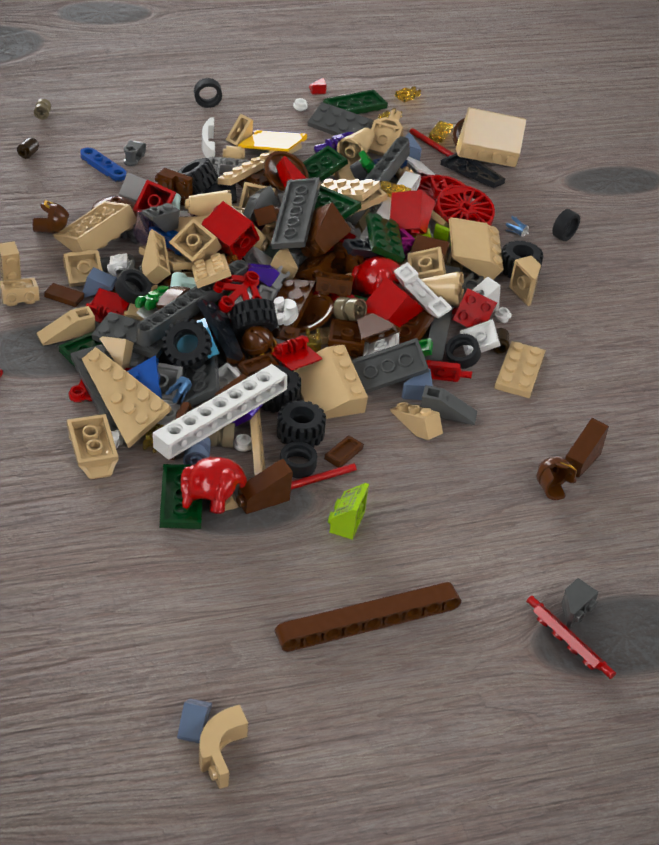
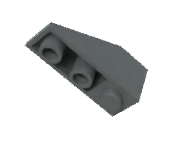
[243,186,280,225]
[420,385,478,425]

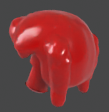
[351,257,400,296]
[181,457,247,514]

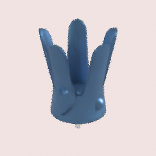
[506,216,529,237]
[165,376,192,403]

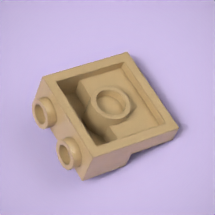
[63,250,103,287]
[0,278,40,306]

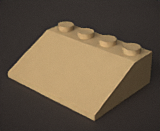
[455,107,526,167]
[53,201,138,252]
[449,217,503,280]
[294,345,368,419]

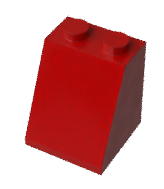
[133,180,176,218]
[390,190,435,236]
[201,201,260,261]
[366,277,424,327]

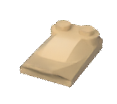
[67,414,118,479]

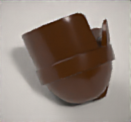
[33,200,69,234]
[241,326,278,360]
[536,456,576,500]

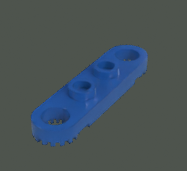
[80,147,126,182]

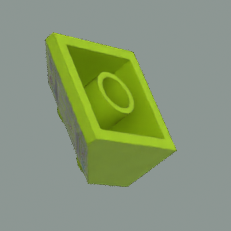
[328,483,369,540]

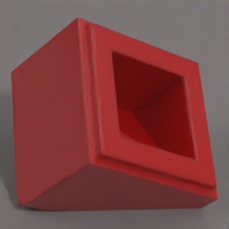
[309,78,327,95]

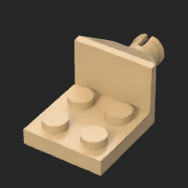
[368,109,404,156]

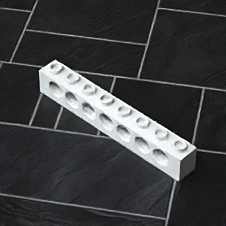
[153,364,287,460]

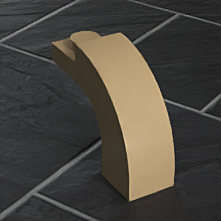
[199,705,248,789]

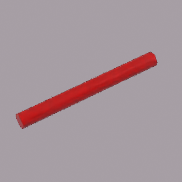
[409,128,454,157]
[291,463,357,490]

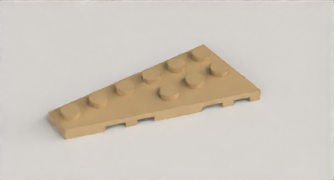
[82,347,172,448]

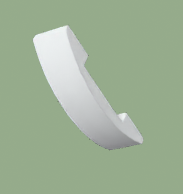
[202,117,215,158]
[394,262,452,319]

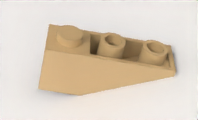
[37,306,95,346]
[390,402,443,440]

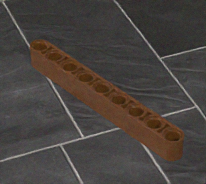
[274,582,461,652]

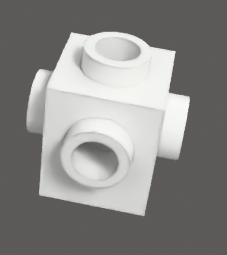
[107,253,130,279]

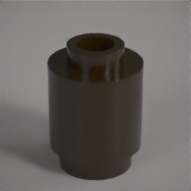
[17,138,39,159]
[493,328,509,354]

